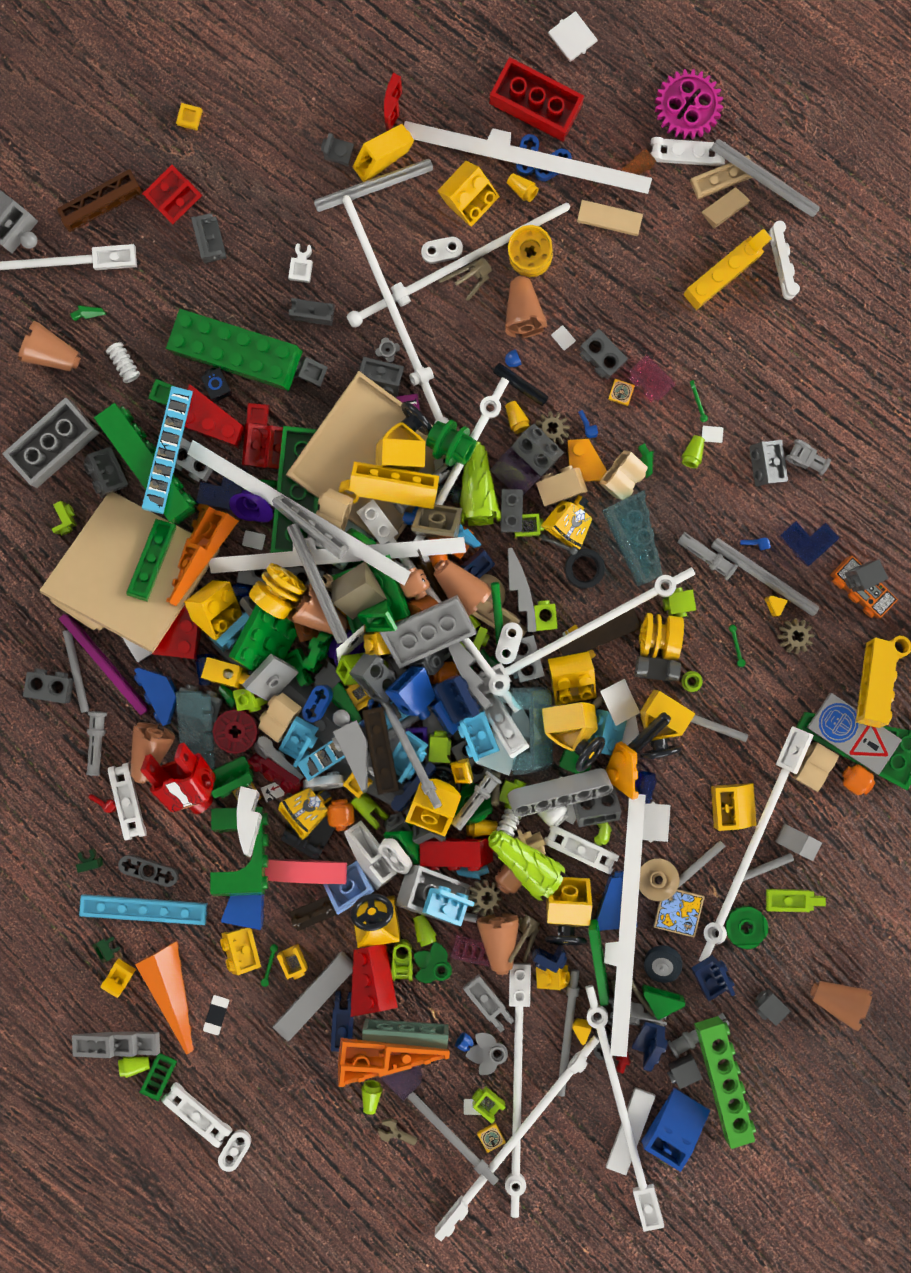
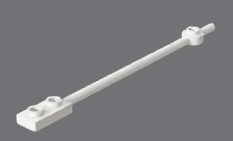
[0,244,137,270]
[395,377,509,568]
[357,499,521,713]
[468,567,695,701]
[699,726,814,962]
[505,963,531,1218]
[585,985,664,1232]
[435,1035,600,1241]

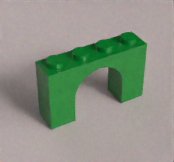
[210,807,269,896]

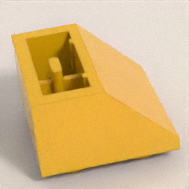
[437,161,500,227]
[184,580,243,640]
[548,651,597,705]
[711,783,756,831]

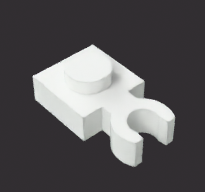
[288,243,313,283]

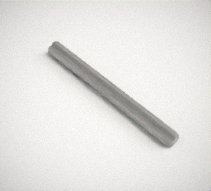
[711,139,820,217]
[314,159,433,212]
[287,523,348,644]
[711,538,819,616]

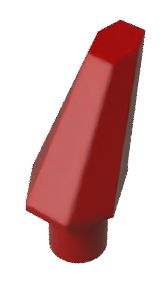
[616,1049,631,1074]

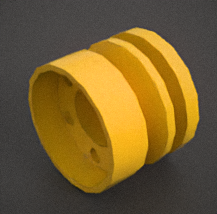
[508,225,553,278]
[249,563,307,619]
[639,613,684,661]

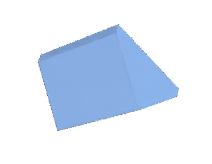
[323,861,375,915]

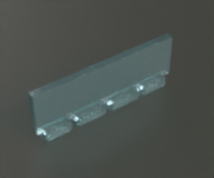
[176,691,215,769]

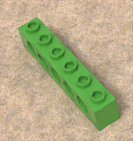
[694,1016,756,1149]

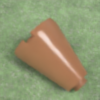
[505,276,547,338]
[18,321,81,372]
[434,560,491,616]
[287,583,348,635]
[130,722,175,784]
[477,913,519,975]
[810,981,873,1031]

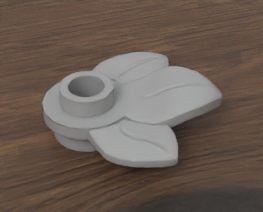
[466,1032,508,1075]

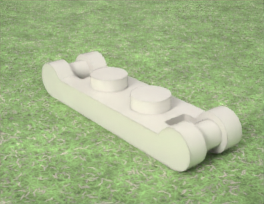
[650,137,725,166]
[769,221,800,300]
[108,762,147,841]
[544,825,619,875]
[161,1082,233,1148]

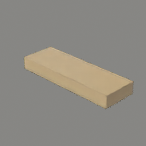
[690,155,753,200]
[577,200,643,236]

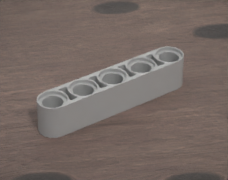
[507,768,613,817]
[272,951,353,1042]

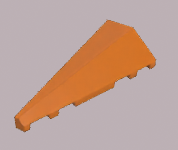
[166,503,239,606]
[135,941,194,1055]
[338,1038,450,1087]

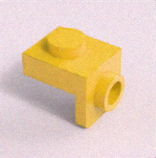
[100,958,136,998]
[536,965,570,990]

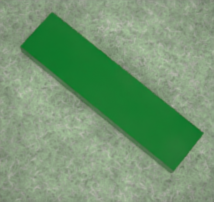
[126,519,176,602]
[588,919,610,1006]

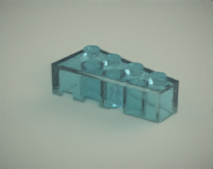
[602,490,663,587]

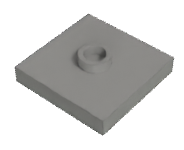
[242,654,299,702]

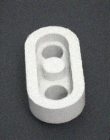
[421,237,463,264]
[495,622,523,664]
[303,772,344,792]
[378,838,413,874]
[218,1130,251,1172]

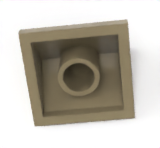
[411,504,462,539]
[331,562,387,619]

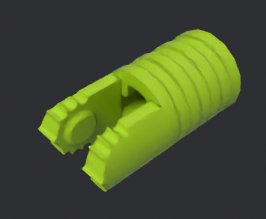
[350,792,389,830]

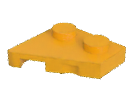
[567,439,607,482]
[606,741,638,800]

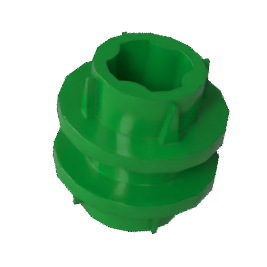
[426,419,477,466]

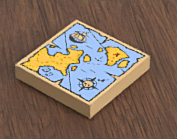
[653,889,705,937]

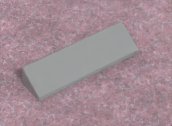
[272,495,348,559]

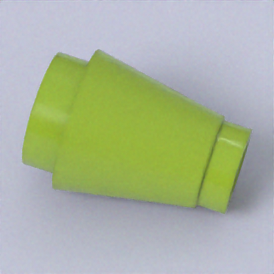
[681,435,705,468]
[413,915,437,947]
[118,1056,150,1078]
[361,1080,382,1115]

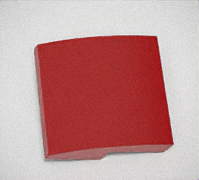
[384,73,402,131]
[142,165,203,225]
[242,423,283,470]

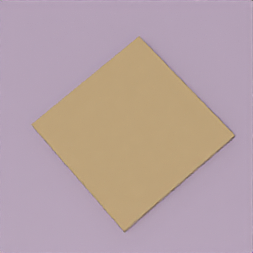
[286,371,448,540]
[40,492,220,653]

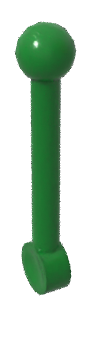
[690,380,708,422]
[729,624,746,667]
[261,944,278,987]

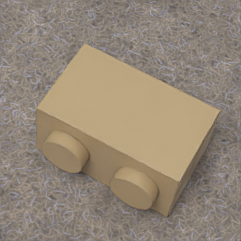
[536,465,588,507]

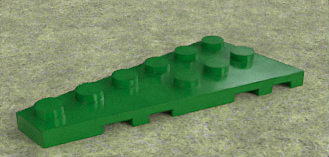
[796,712,911,790]

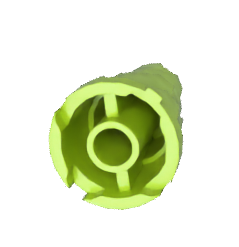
[460,442,501,526]
[488,830,565,901]

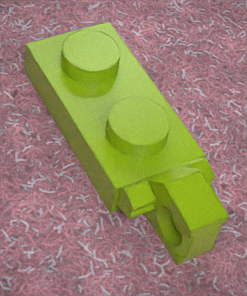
[766,889,826,912]

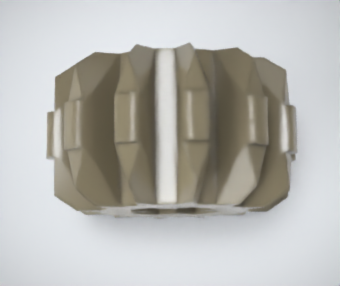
[535,411,570,445]
[777,618,815,654]
[467,879,502,916]

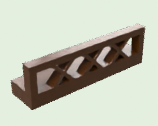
[57,169,143,232]

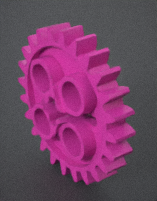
[654,69,723,140]

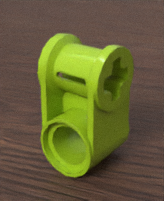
[391,939,413,982]

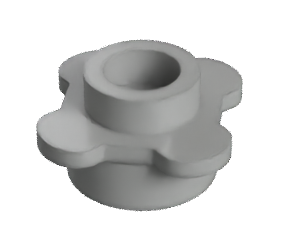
[375,337,400,362]

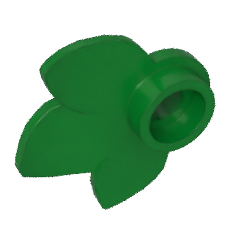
[414,942,452,983]

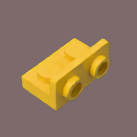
[220,927,261,975]

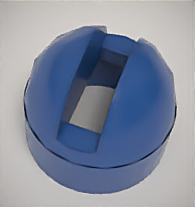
[505,349,522,368]
[455,1032,473,1052]

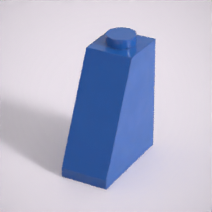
[594,870,637,931]

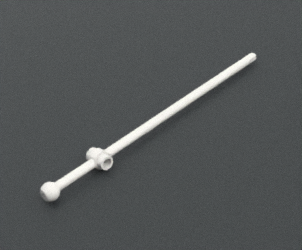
[342,195,449,424]
[347,203,570,328]

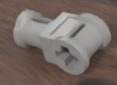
[785,439,831,476]

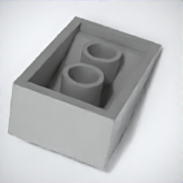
[395,865,471,925]

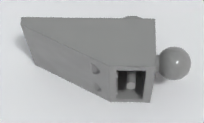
[0,190,38,254]
[332,710,368,793]

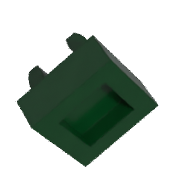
[76,848,103,873]
[92,937,120,963]

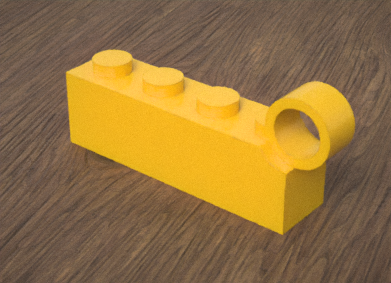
[683,229,772,310]
[338,461,439,509]
[856,636,911,728]

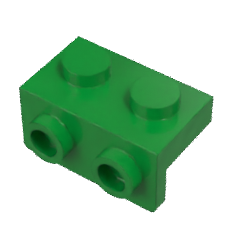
[212,756,254,799]

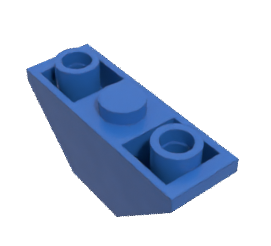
[134,668,180,726]

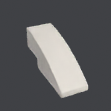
[237,786,262,858]
[344,821,397,890]

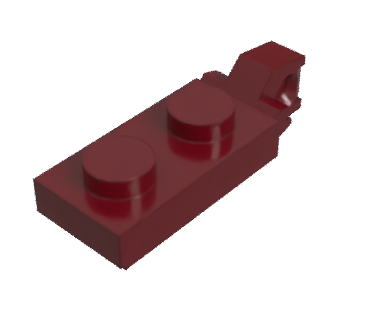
[248,753,300,795]

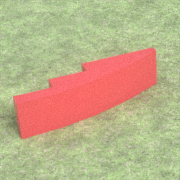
[265,859,347,884]

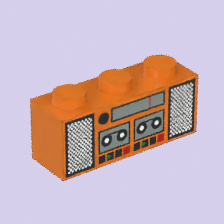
[830,556,898,618]

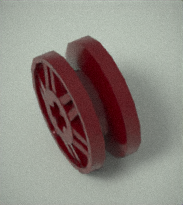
[213,708,259,754]

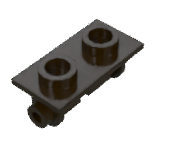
[289,895,336,931]

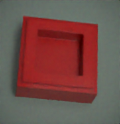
[246,403,270,426]

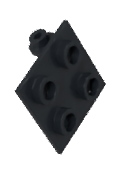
[281,817,336,860]

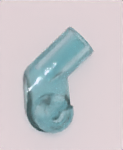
[437,483,462,503]

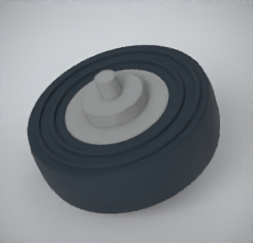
[644,945,682,983]

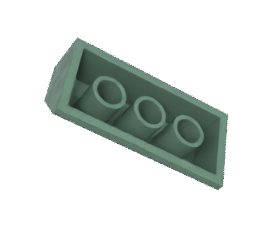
[362,1019,449,1049]

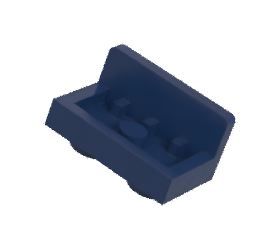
[434,675,480,724]
[531,945,567,973]
[691,955,736,1002]
[632,1022,668,1072]

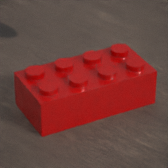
[489,57,584,142]

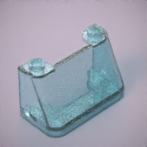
[509,686,553,775]

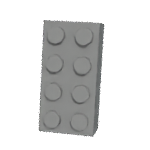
[2,397,100,488]

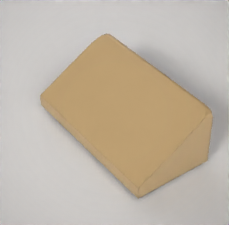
[701,187,750,229]

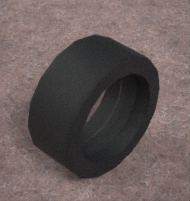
[564,548,605,589]

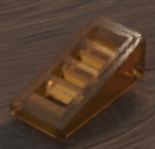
[620,149,656,175]

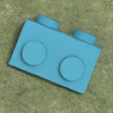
[209,611,249,652]
[588,709,627,755]
[457,710,500,762]
[278,716,319,768]
[392,731,428,784]
[422,886,475,926]

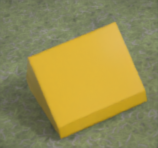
[765,596,788,617]
[450,758,474,783]
[572,1018,592,1045]

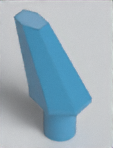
[458,523,482,548]

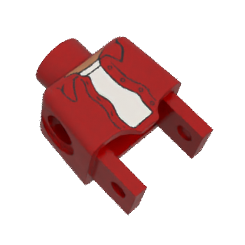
[140,743,216,814]

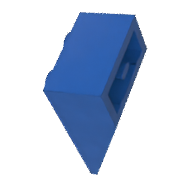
[641,1087,711,1172]

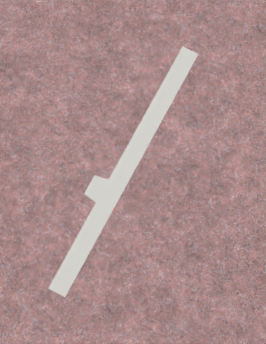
[404,121,652,194]
[187,440,411,585]
[209,537,466,573]
[604,794,646,1057]

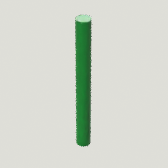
[491,582,506,665]

